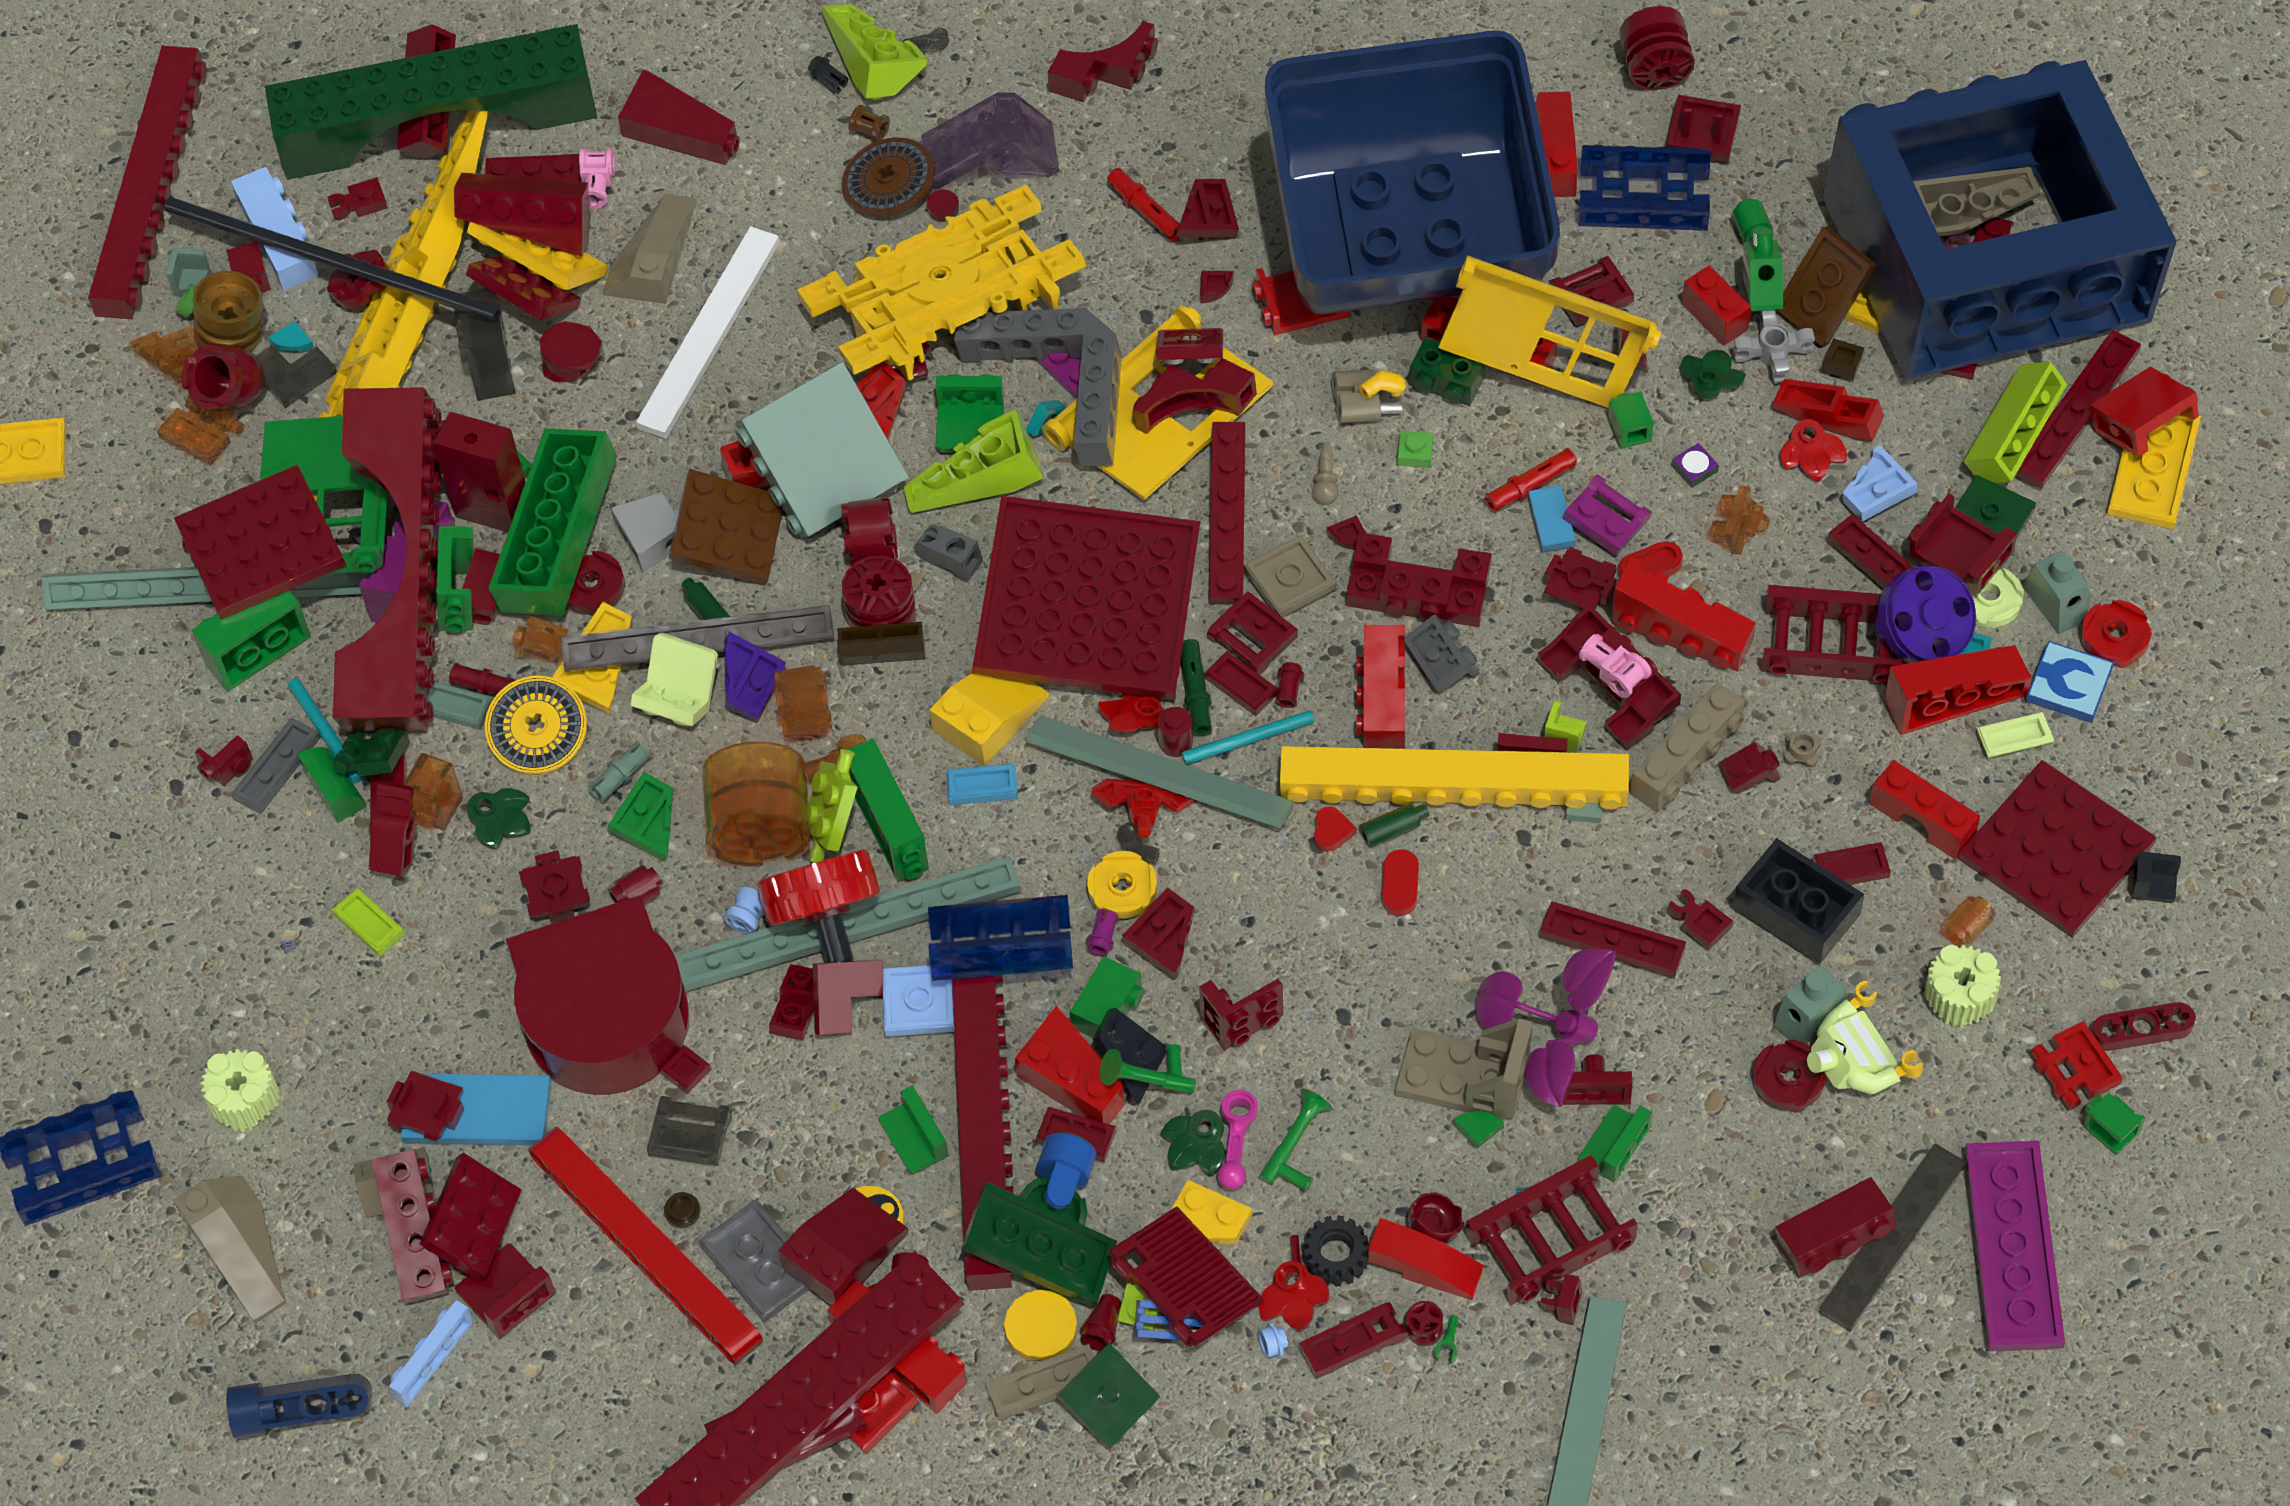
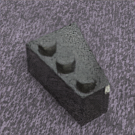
[454,288,516,401]

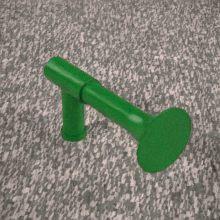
[1100,1044,1196,1094]
[1259,1088,1333,1192]

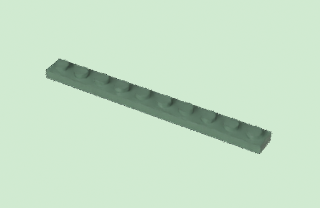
[42,567,373,610]
[675,856,1021,992]

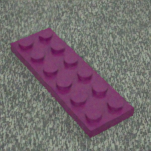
[1965,1141,2065,1351]

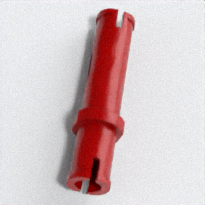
[1107,167,1180,242]
[1484,448,1577,513]

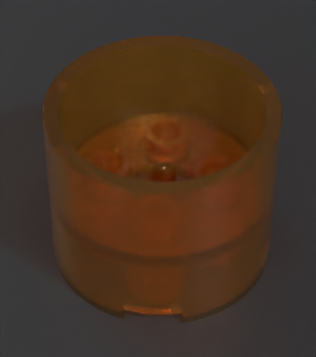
[702,741,811,866]

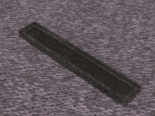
[1819,1143,1966,1332]

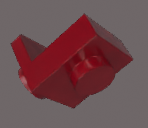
[194,735,254,786]
[1720,742,1781,794]

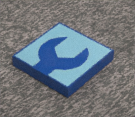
[2026,641,2114,723]

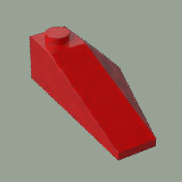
[1535,91,1578,197]

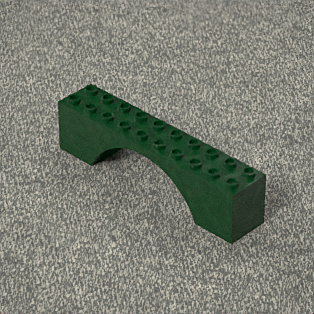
[264,24,598,180]

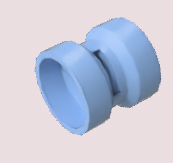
[723,887,765,935]

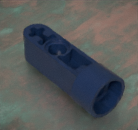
[226,1374,372,1439]

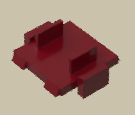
[1544,547,1617,610]
[519,850,590,923]
[386,1071,464,1142]

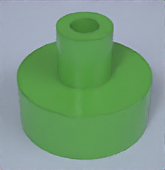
[175,284,196,318]

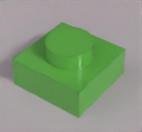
[1397,431,1433,468]

